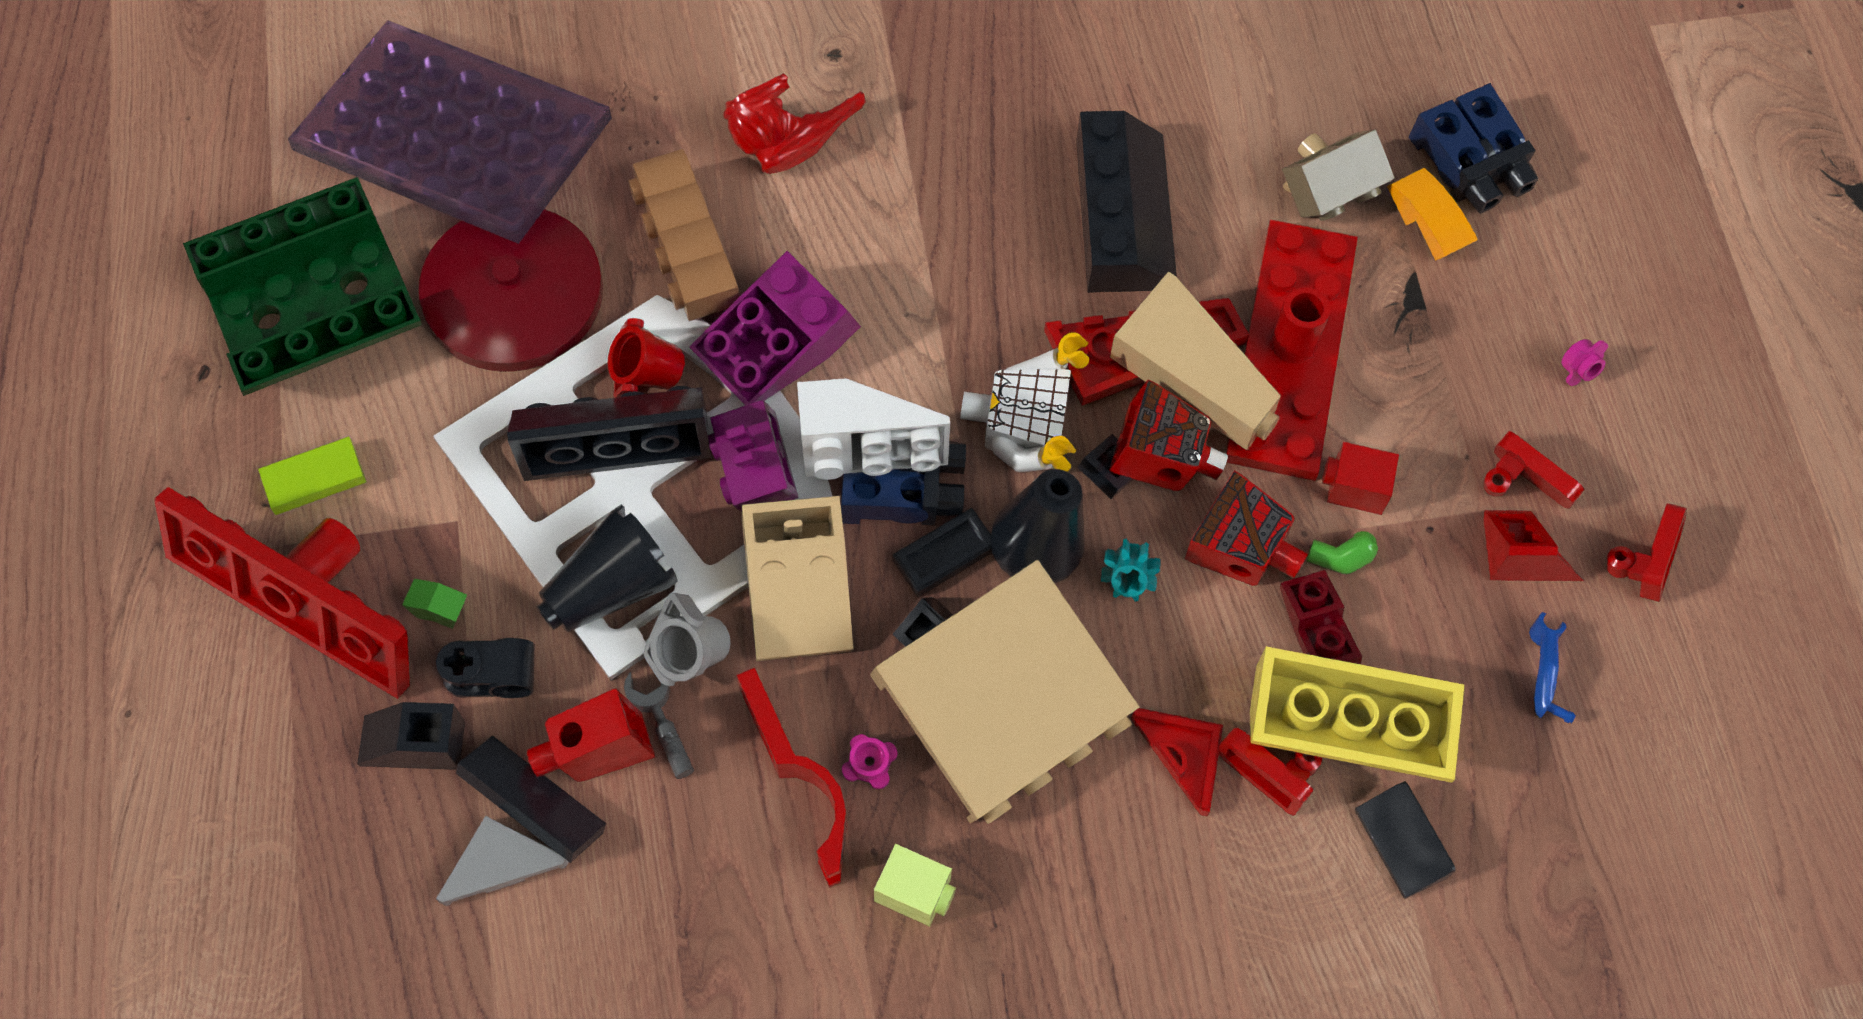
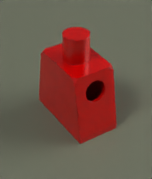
[527,688,656,782]

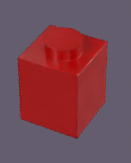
[1322,442,1399,515]

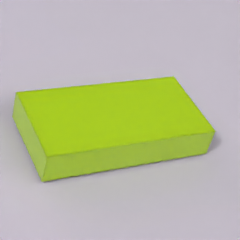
[258,436,367,515]

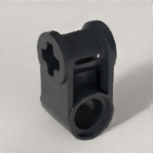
[436,638,535,699]

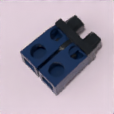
[1408,83,1539,214]
[841,441,966,526]

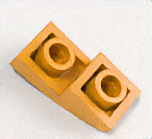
[1387,168,1478,261]

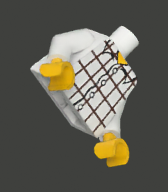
[960,333,1089,472]

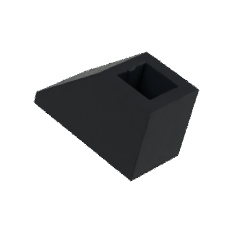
[357,702,465,770]

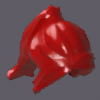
[723,73,866,174]

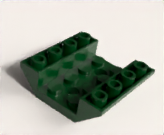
[183,177,422,396]

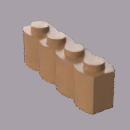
[628,149,740,321]

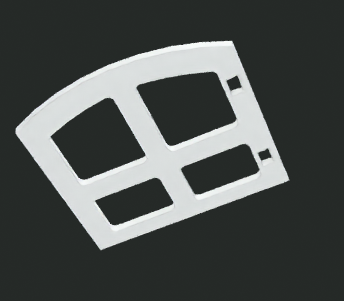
[434,295,832,680]

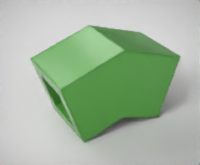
[402,578,467,629]

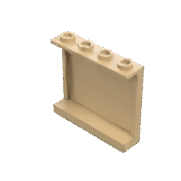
[870,560,1140,824]

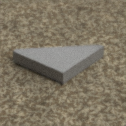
[436,816,568,906]

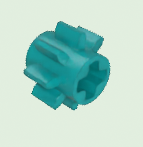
[1100,538,1161,602]

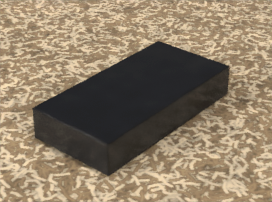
[892,508,992,597]

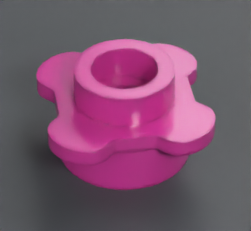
[1561,339,1608,386]
[842,734,898,789]

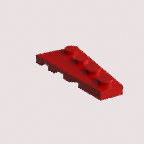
[1044,298,1249,406]

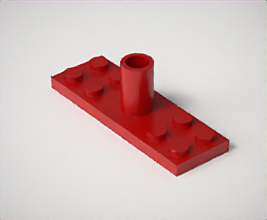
[1225,219,1358,481]
[154,487,410,699]

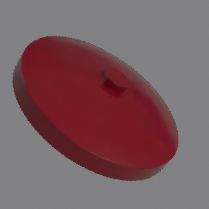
[419,205,603,372]

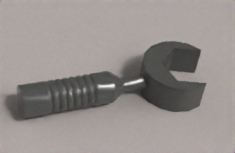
[624,672,694,779]

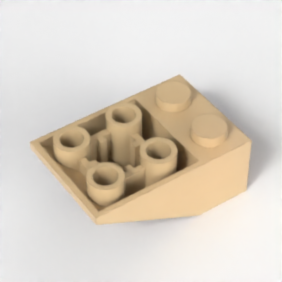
[742,496,854,661]

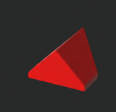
[1484,510,1584,581]

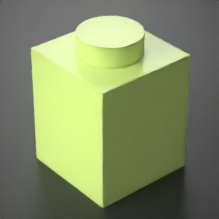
[874,843,956,926]

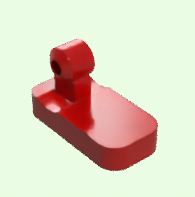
[1483,431,1585,509]
[1607,503,1687,602]
[1218,728,1322,816]

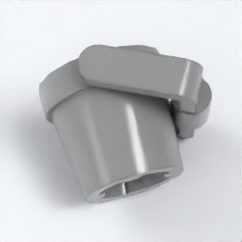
[644,593,731,686]

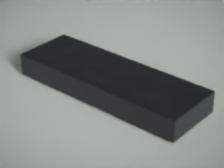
[456,736,606,863]

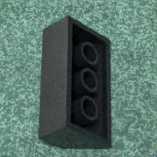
[1076,111,1177,293]
[507,386,712,481]

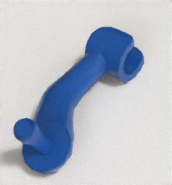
[1529,612,1576,724]

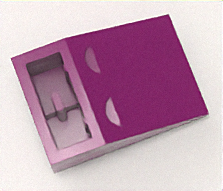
[689,251,861,405]

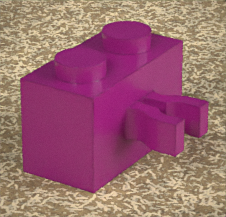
[708,400,799,512]

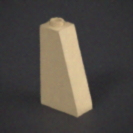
[1110,272,1281,450]

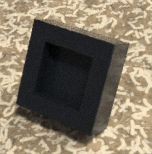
[1078,434,1134,499]

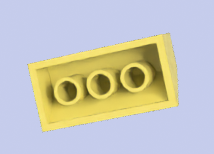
[1250,646,1464,783]

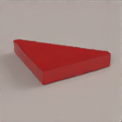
[1131,708,1223,817]

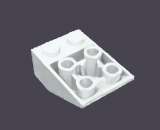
[797,378,950,480]

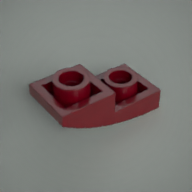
[1280,570,1363,665]

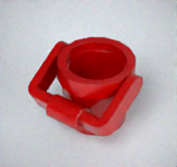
[608,318,685,398]

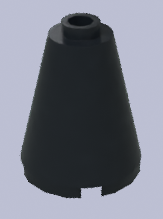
[991,469,1085,583]
[536,504,678,632]

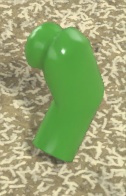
[1306,531,1378,575]

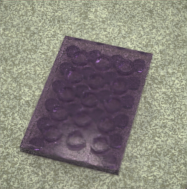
[288,20,612,244]

